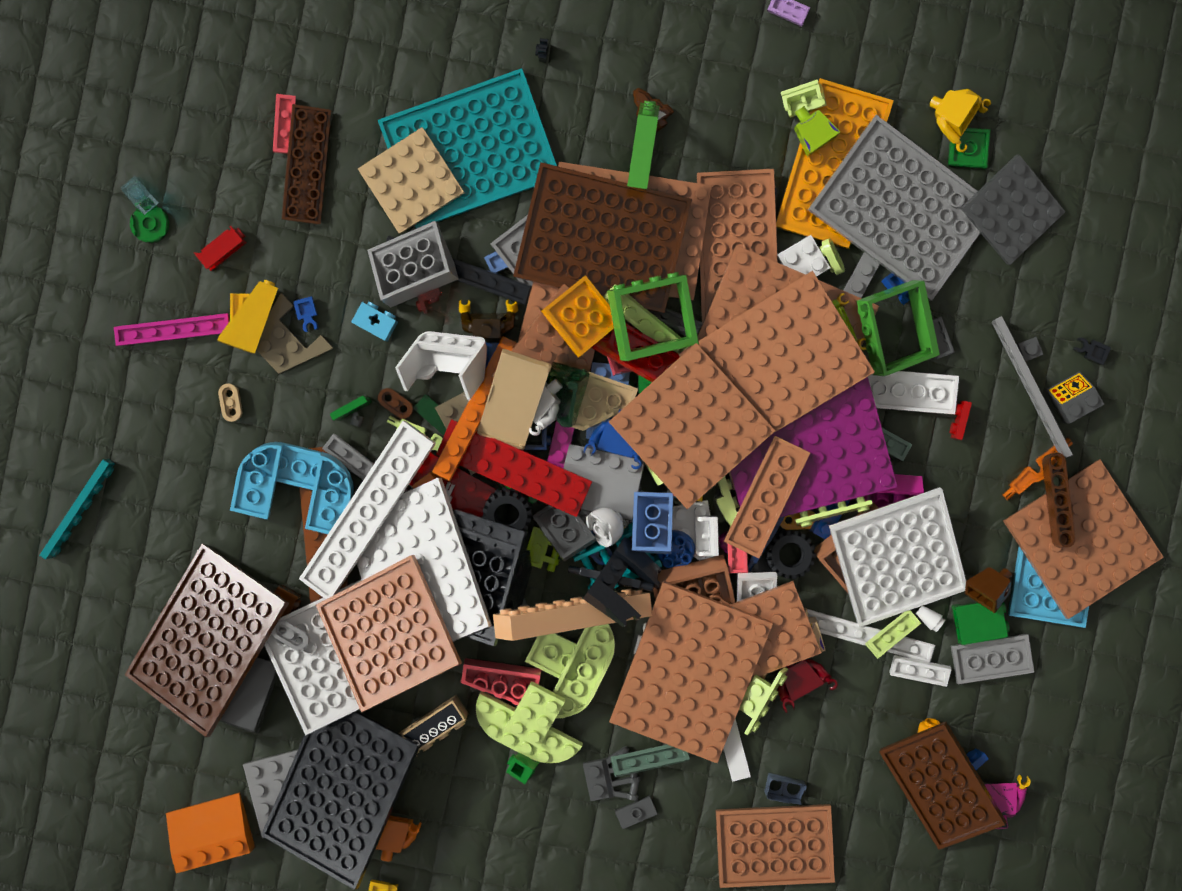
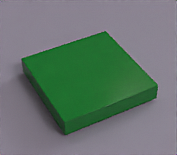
[948,128,991,169]
[330,396,373,421]

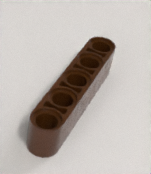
[1042,452,1075,548]

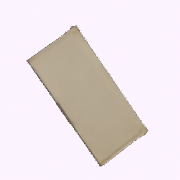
[477,349,552,450]

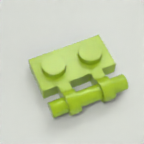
[527,526,560,572]

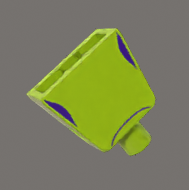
[794,106,840,157]

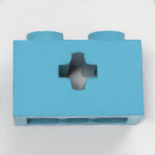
[351,301,398,342]

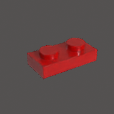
[949,401,972,440]

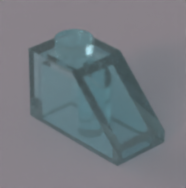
[120,176,159,215]

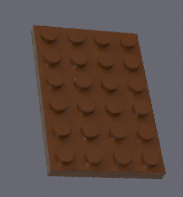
[879,721,1007,850]

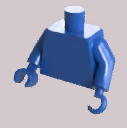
[583,409,642,469]

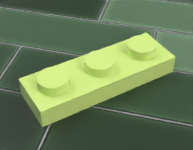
[865,610,921,659]

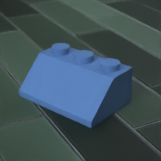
[632,492,673,554]

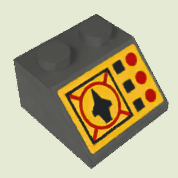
[1045,371,1104,423]

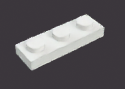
[889,655,952,687]

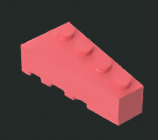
[461,658,541,705]

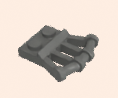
[583,746,641,801]

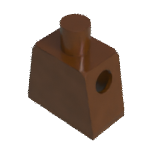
[965,567,1012,613]

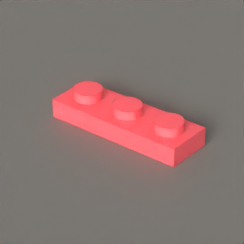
[273,94,296,154]

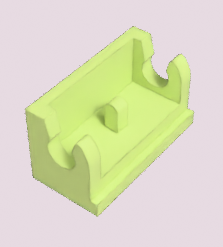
[781,80,827,118]

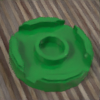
[130,204,169,243]

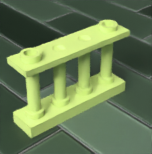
[795,496,873,527]

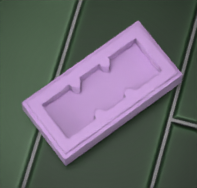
[767,0,810,27]

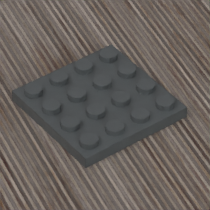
[960,155,1065,265]

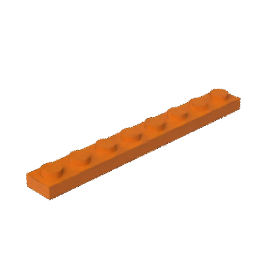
[432,336,517,482]

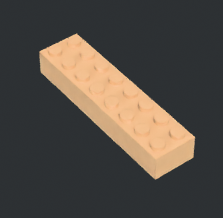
[493,589,652,641]

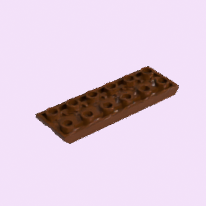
[282,104,331,225]

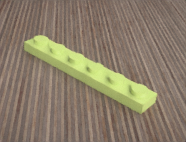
[603,284,690,354]

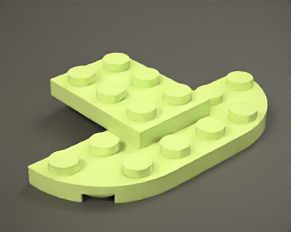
[525,624,615,718]
[476,681,583,763]

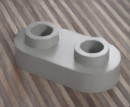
[272,621,309,651]

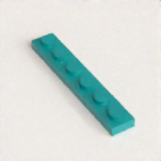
[39,459,115,560]

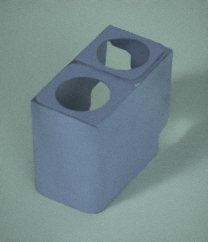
[764,773,806,805]

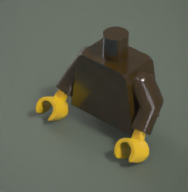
[459,299,518,338]

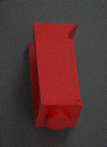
[193,226,247,271]

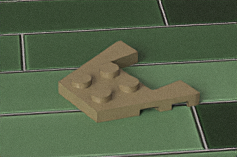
[256,293,333,374]

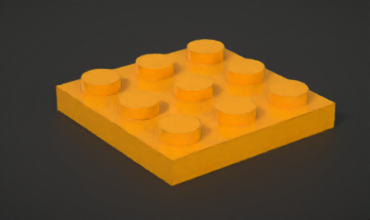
[541,275,614,357]

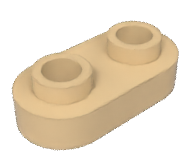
[218,384,243,422]

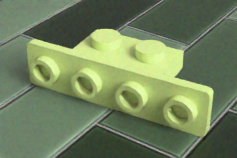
[739,667,788,735]

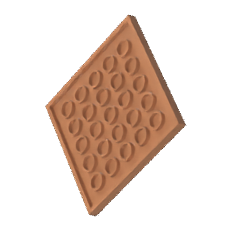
[609,343,775,509]
[1003,460,1163,619]
[316,555,462,712]

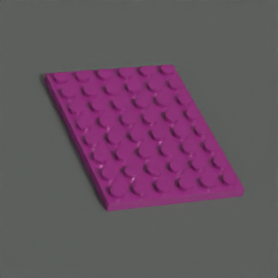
[730,377,897,518]

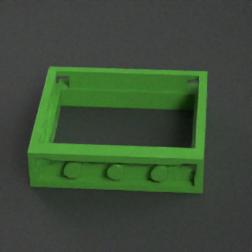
[627,101,660,189]
[607,272,699,361]
[857,280,940,377]

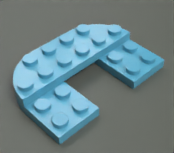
[230,442,354,534]

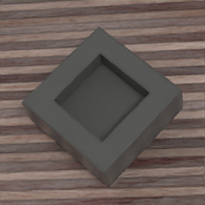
[1017,337,1043,362]

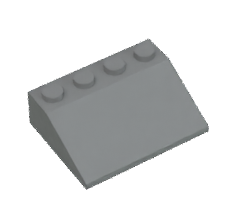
[367,221,459,308]
[564,444,645,521]

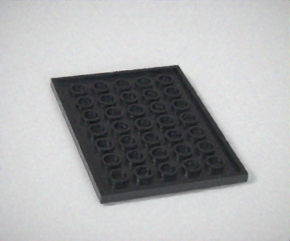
[261,711,421,890]

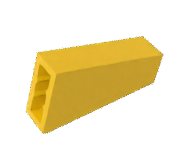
[217,280,278,354]

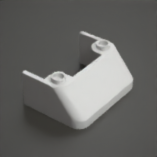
[395,331,487,400]

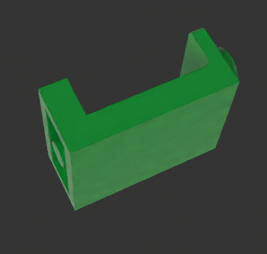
[951,602,1010,645]

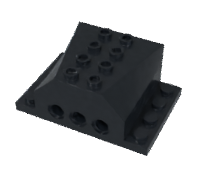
[454,509,532,646]

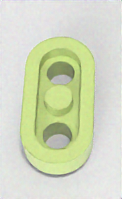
[820,238,845,275]

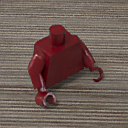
[777,659,838,713]

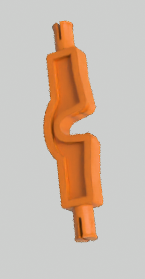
[1002,438,1073,501]

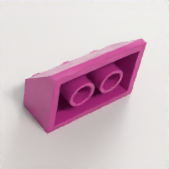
[864,474,924,508]

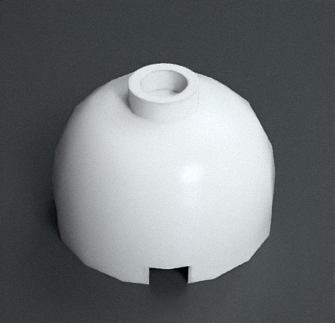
[586,508,624,547]

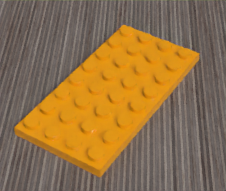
[776,78,894,249]

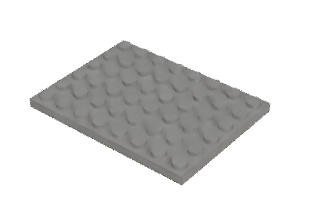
[808,115,980,301]

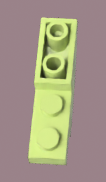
[715,476,739,527]

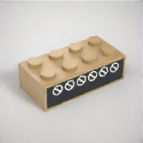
[399,695,469,756]

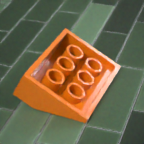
[166,792,255,874]

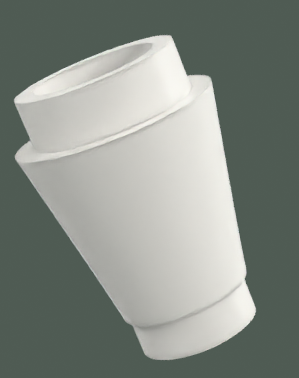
[916,606,945,632]

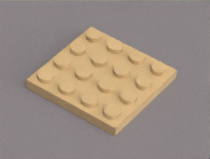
[358,127,464,234]

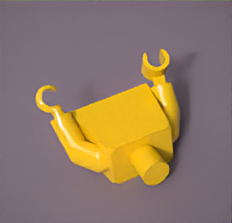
[930,89,991,152]

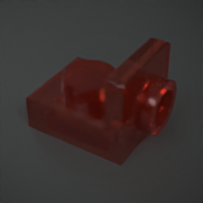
[416,288,442,315]

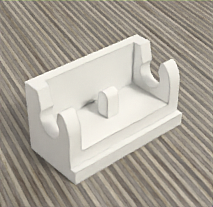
[695,516,719,556]

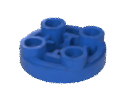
[658,530,695,568]

